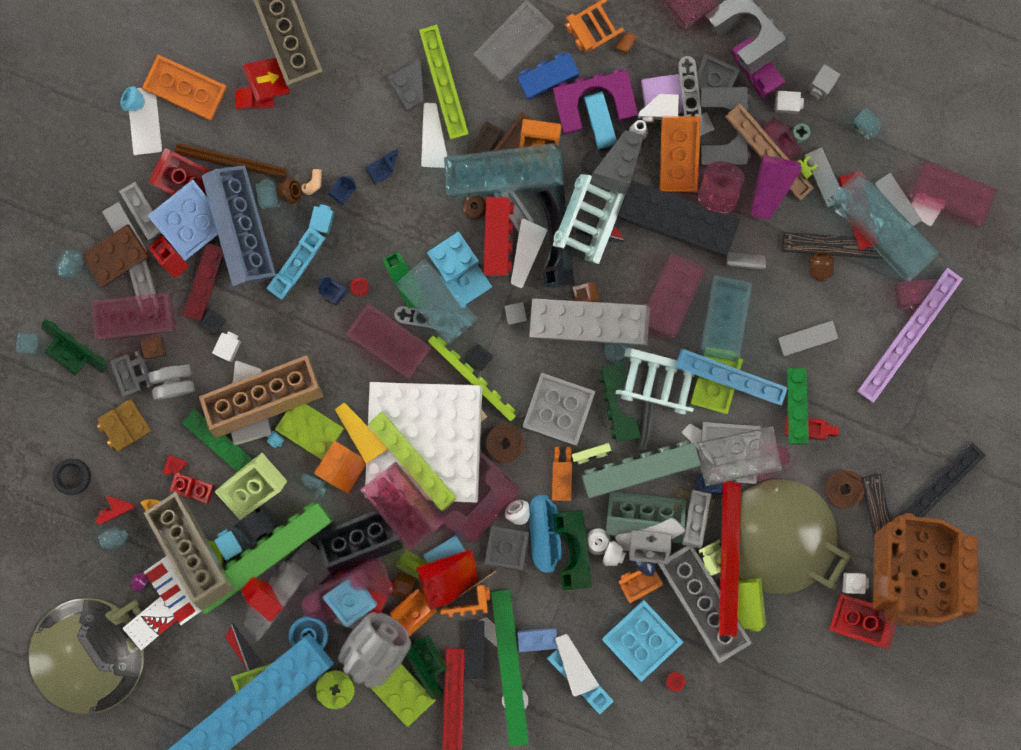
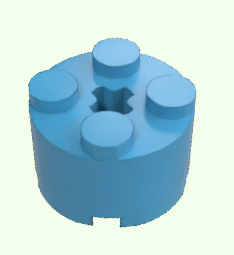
[289,615,330,649]

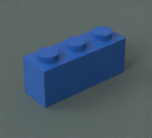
[517,52,579,101]

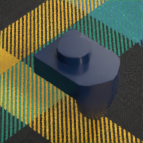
[327,176,356,206]
[318,277,348,306]
[696,473,725,495]
[633,561,655,577]

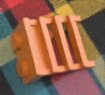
[565,0,624,55]
[440,583,490,617]

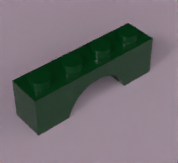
[598,362,640,442]
[553,510,592,590]

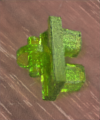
[396,549,429,579]

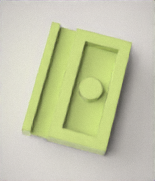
[571,443,611,464]
[699,539,721,576]

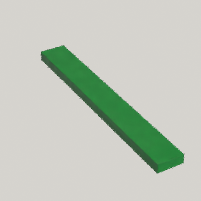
[491,590,529,747]

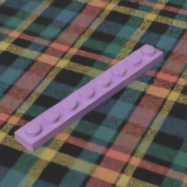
[857,268,963,403]

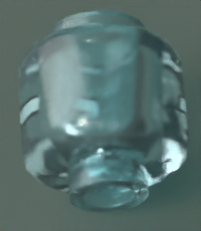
[55,249,84,278]
[98,524,128,552]

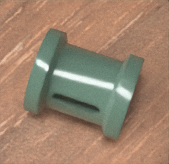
[791,123,810,143]

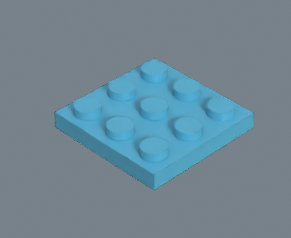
[602,599,683,682]

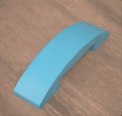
[266,227,326,300]
[547,649,614,714]

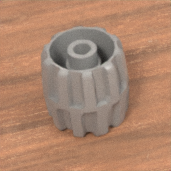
[338,612,411,688]

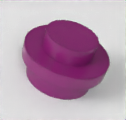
[131,572,148,591]

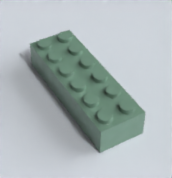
[581,440,701,498]

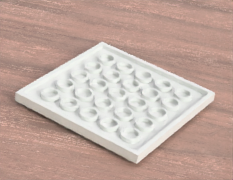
[365,382,482,502]

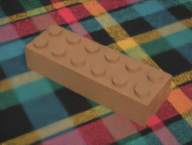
[199,355,324,438]

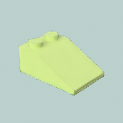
[215,453,287,520]

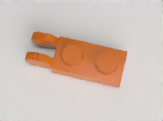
[552,447,572,501]

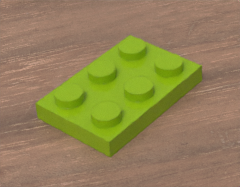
[690,348,743,414]
[275,404,344,460]
[371,663,436,727]

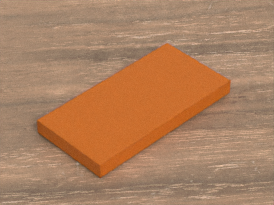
[142,55,227,121]
[659,116,701,192]

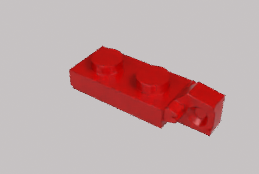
[784,416,839,440]

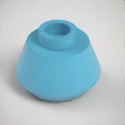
[120,86,145,112]

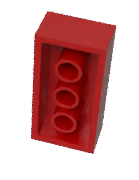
[484,197,514,276]

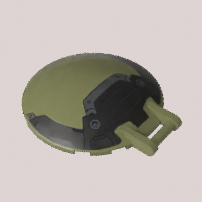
[29,598,145,714]

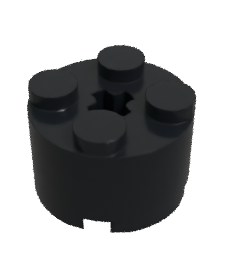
[232,503,277,547]

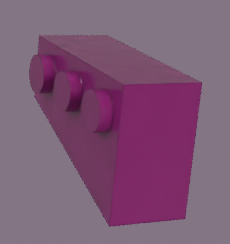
[731,37,785,100]
[750,155,802,220]

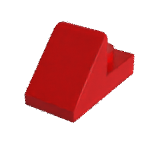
[235,87,274,110]
[95,495,136,525]

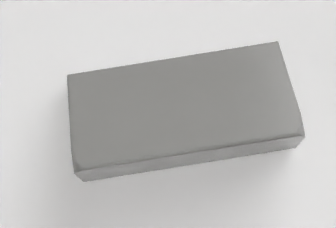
[726,252,766,270]
[231,418,271,445]

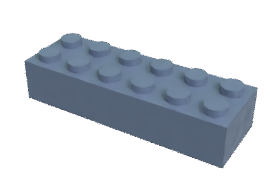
[202,165,276,287]

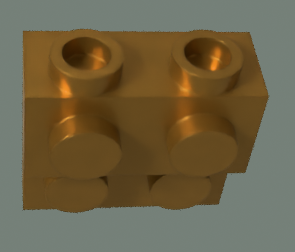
[97,399,152,452]

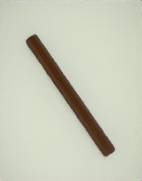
[175,143,287,179]

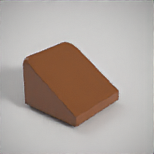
[615,32,637,55]
[572,282,599,302]
[391,572,416,599]

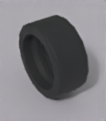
[52,459,91,495]

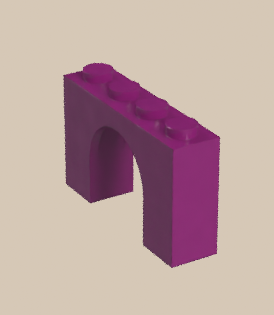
[553,69,638,135]

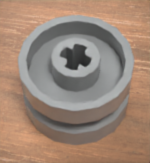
[148,364,195,400]

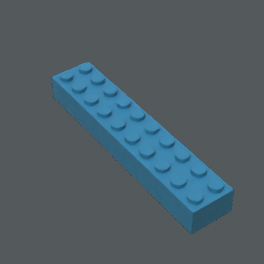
[168,633,334,750]

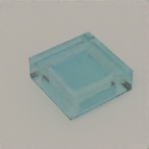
[16,332,39,354]

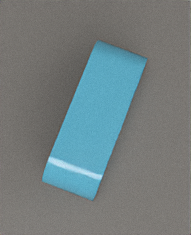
[584,91,617,149]

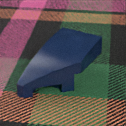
[365,149,399,185]

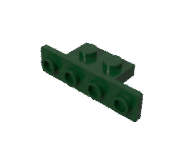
[41,319,107,376]
[405,635,448,700]

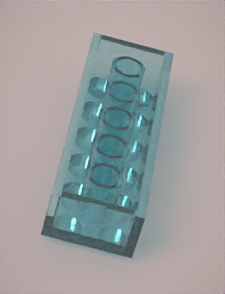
[444,144,563,198]
[827,170,939,282]

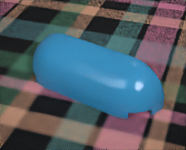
[529,495,562,572]

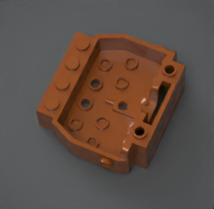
[873,513,978,628]

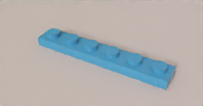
[675,349,788,406]

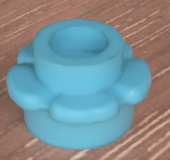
[267,431,284,448]

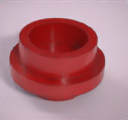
[350,278,370,297]
[666,672,685,692]

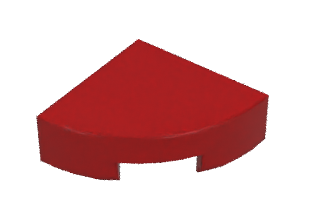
[162,455,188,474]

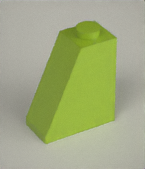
[738,579,766,632]

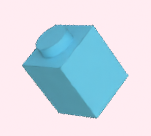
[309,204,334,235]
[214,529,245,560]

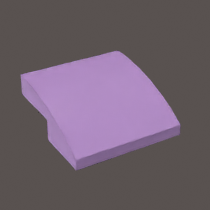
[641,74,683,114]

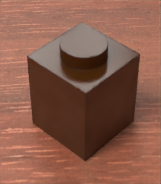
[141,336,167,359]

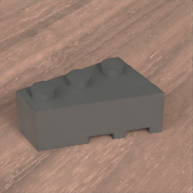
[590,130,644,195]

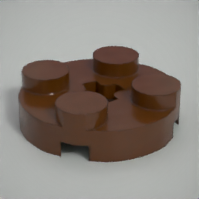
[486,424,524,463]
[825,470,864,508]

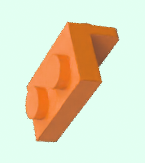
[618,568,664,604]
[389,589,437,636]

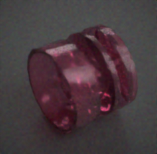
[698,161,744,213]

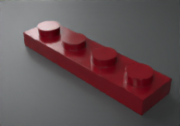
[183,243,224,321]

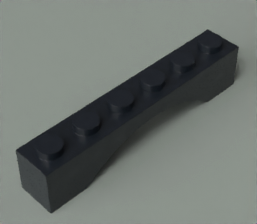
[532,170,575,288]

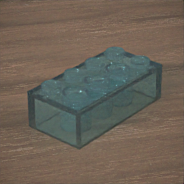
[396,259,478,344]
[698,276,752,362]

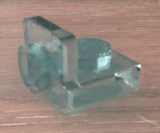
[301,473,328,500]

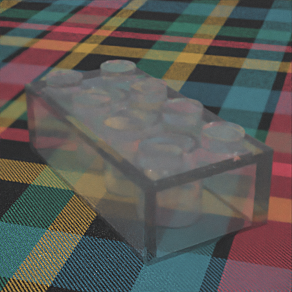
[473,0,554,84]

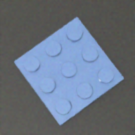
[148,180,218,260]

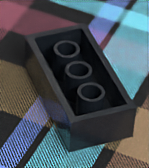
[315,507,404,576]

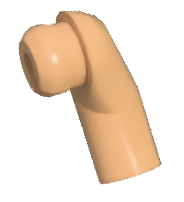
[301,169,322,195]

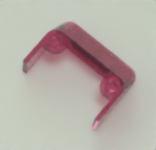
[427,451,519,543]

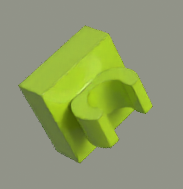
[797,156,818,179]

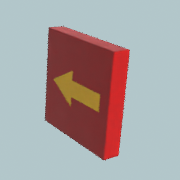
[243,57,290,102]

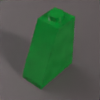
[382,251,425,309]

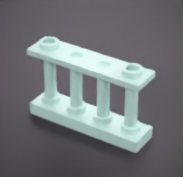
[552,174,625,264]
[616,349,695,415]

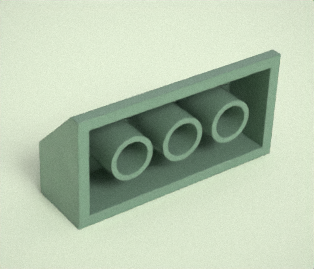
[605,491,686,543]

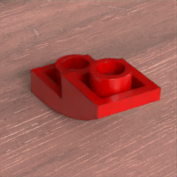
[169,473,215,504]

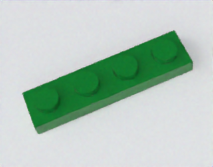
[786,368,809,445]
[182,409,253,472]

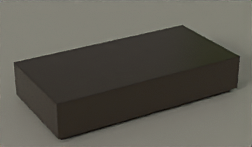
[466,121,502,164]

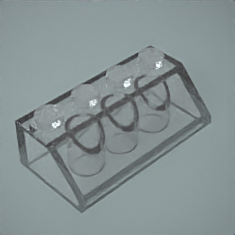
[697,427,782,486]
[244,559,310,641]

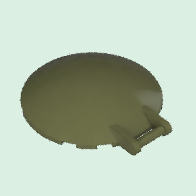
[739,479,853,594]

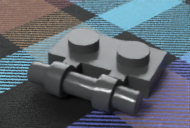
[110,350,154,397]

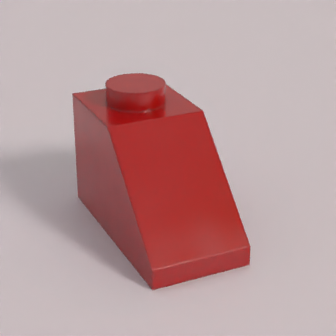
[148,236,189,279]
[241,577,283,622]

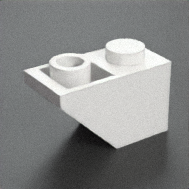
[638,94,679,122]

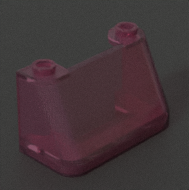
[302,558,393,622]

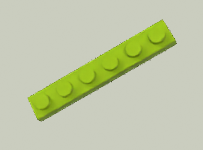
[419,25,469,140]
[428,336,516,422]
[368,411,457,511]

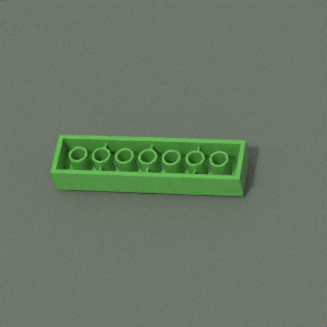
[203,502,334,614]

